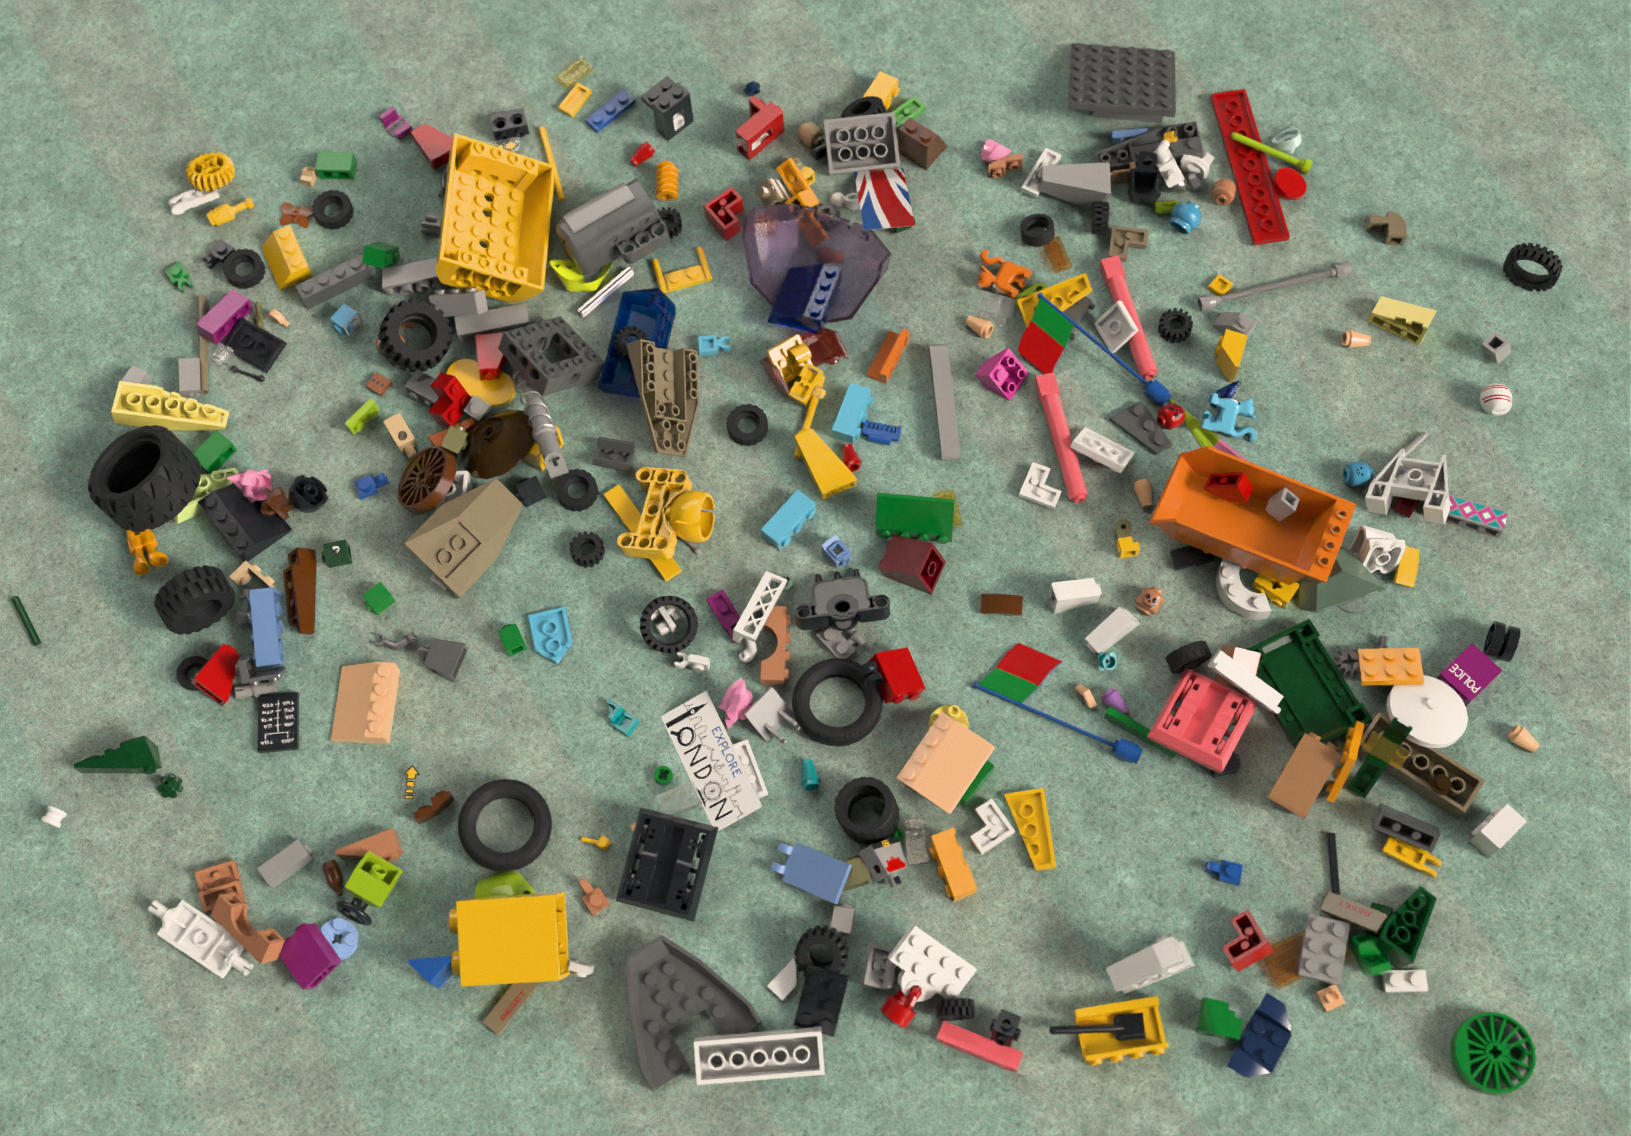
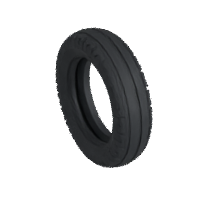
[792,658,883,747]
[458,779,552,872]

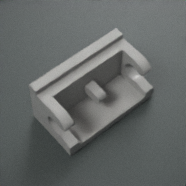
[178,358,201,398]

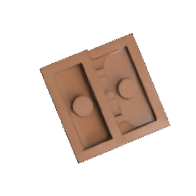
[194,859,245,912]

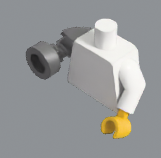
[1154,131,1201,193]

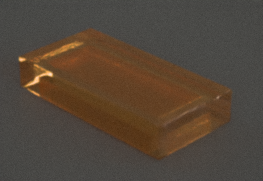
[1043,236,1072,273]

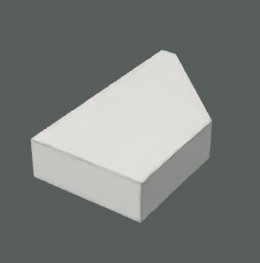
[767,958,797,1001]

